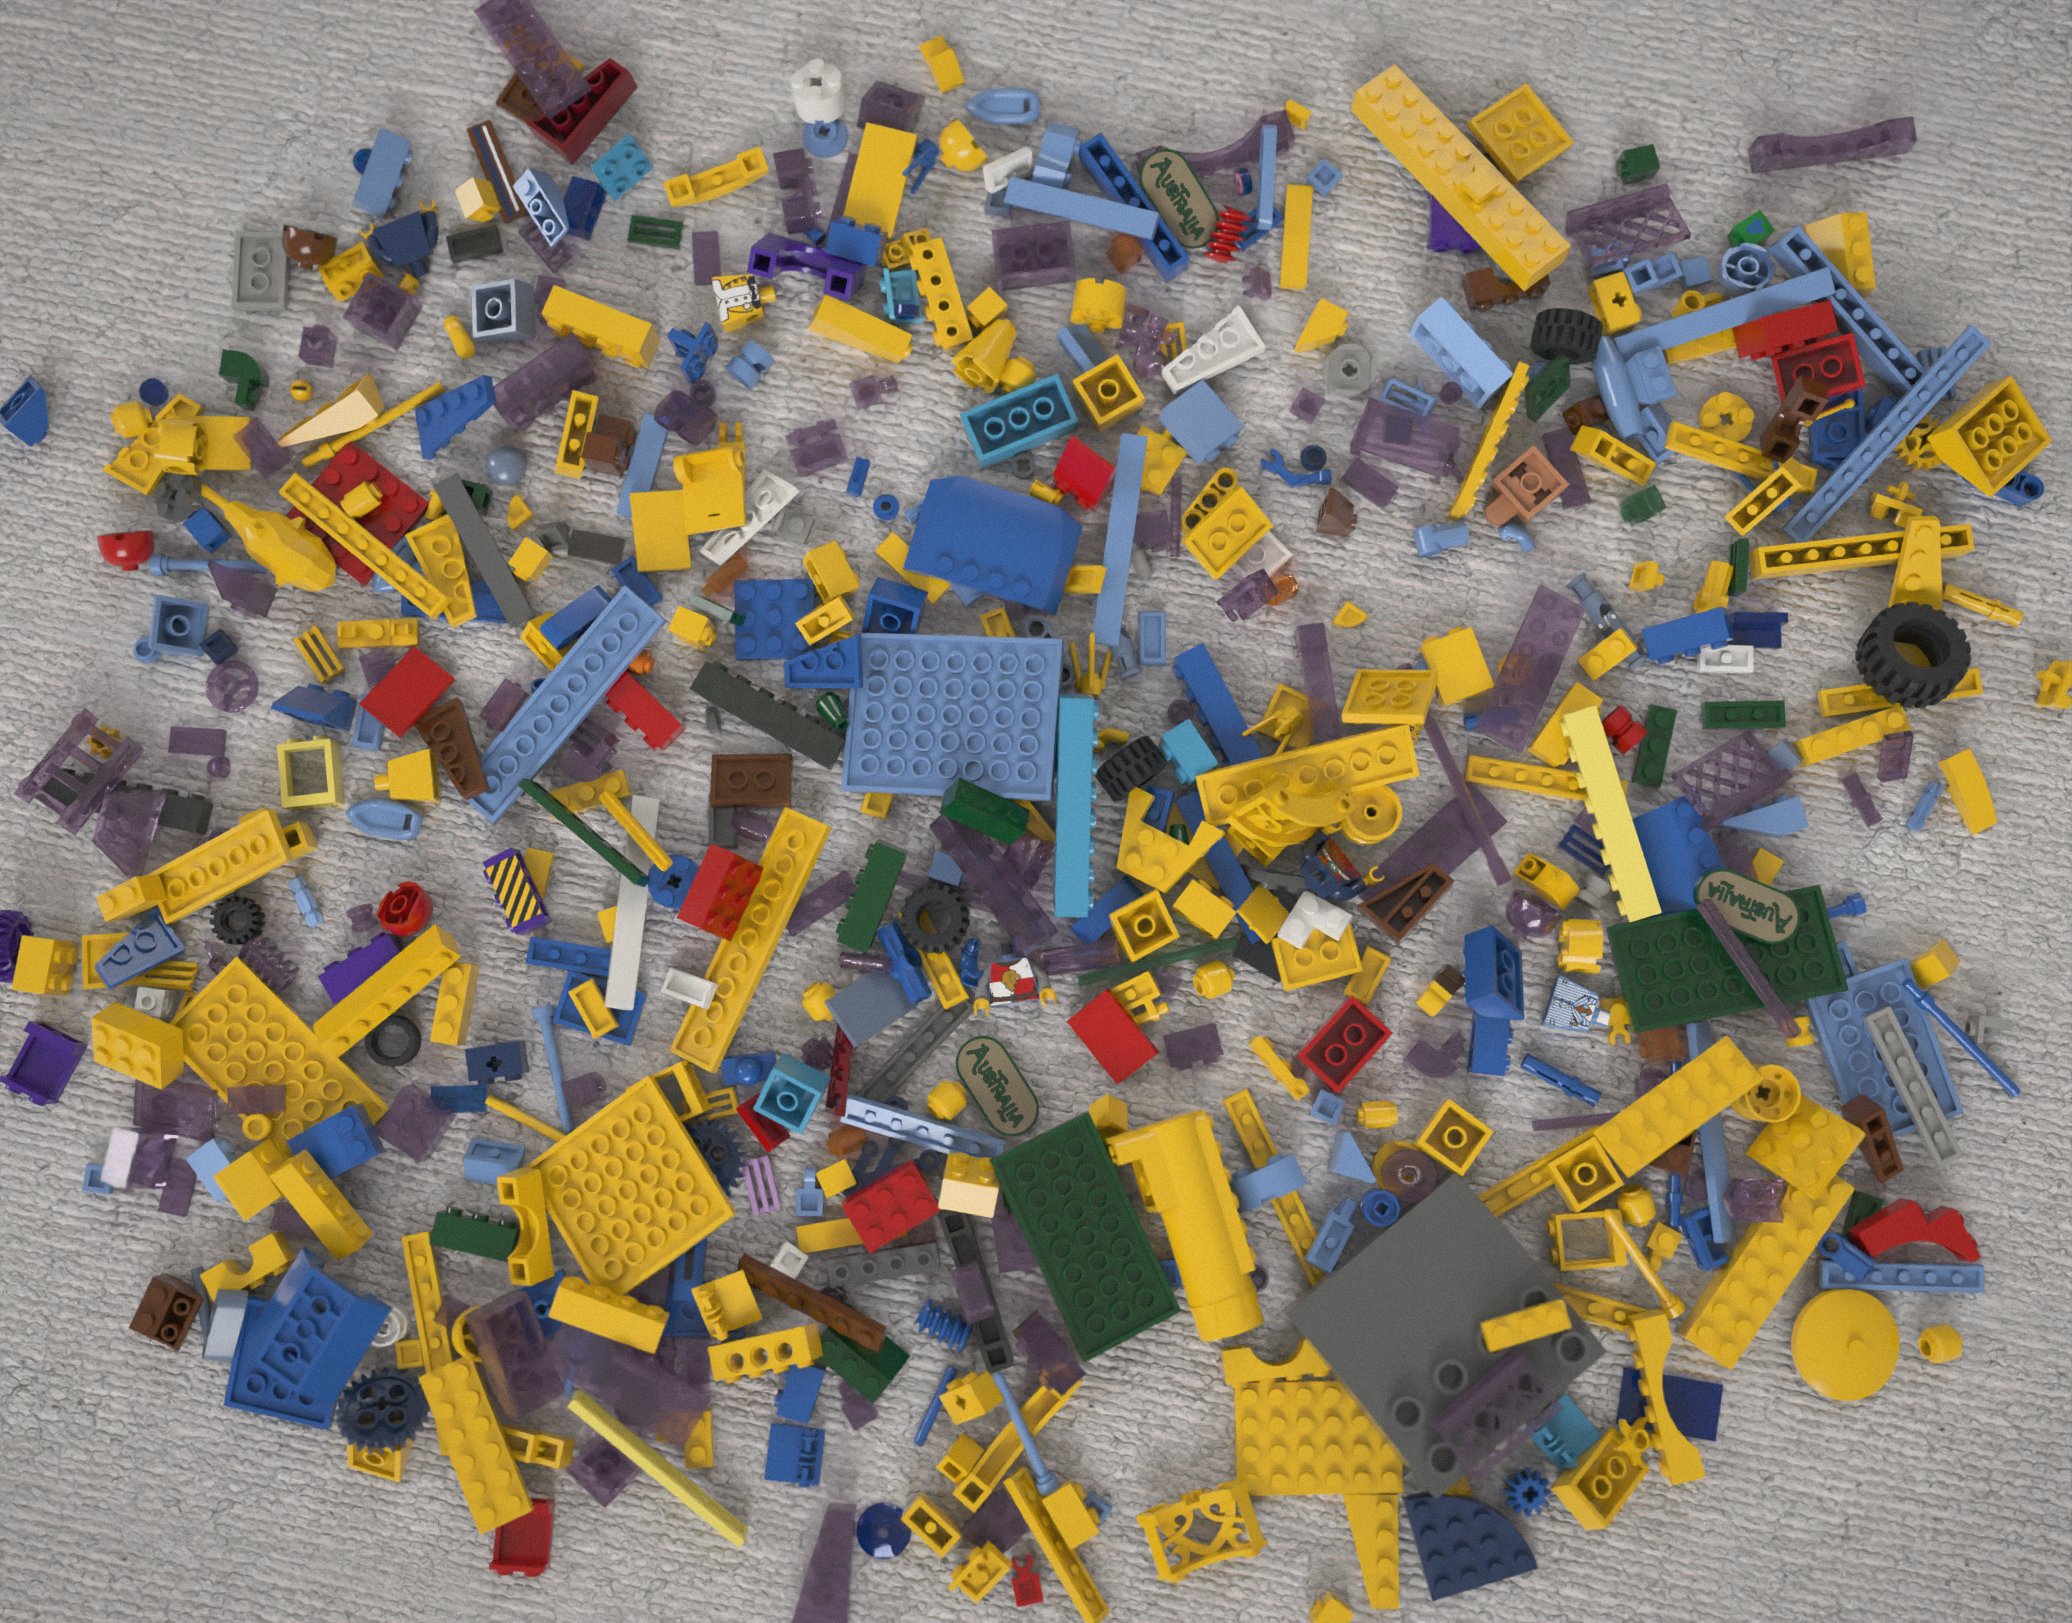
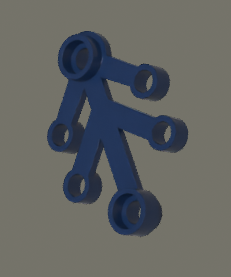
[841,1137,941,1197]

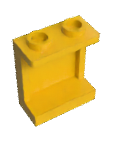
[1417,626,1495,709]

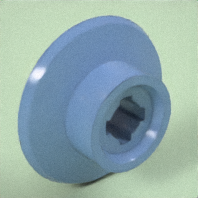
[802,118,848,158]

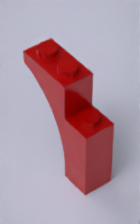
[1847,1198,1981,1263]

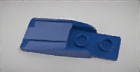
[401,581,507,623]

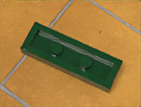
[1701,700,1786,730]
[1632,704,1677,789]

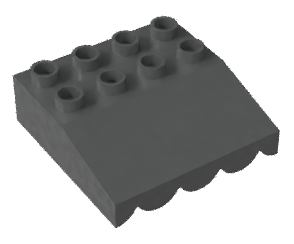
[1282,1171,1607,1498]

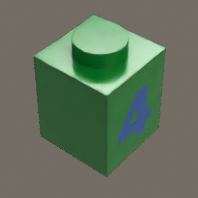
[1727,210,1775,249]

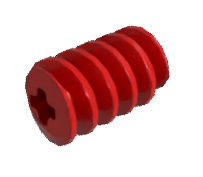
[1203,204,1251,265]

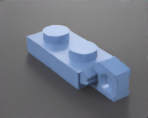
[1304,1198,1357,1274]

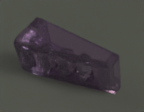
[518,219,573,274]

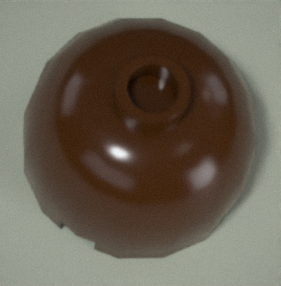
[282,225,338,270]

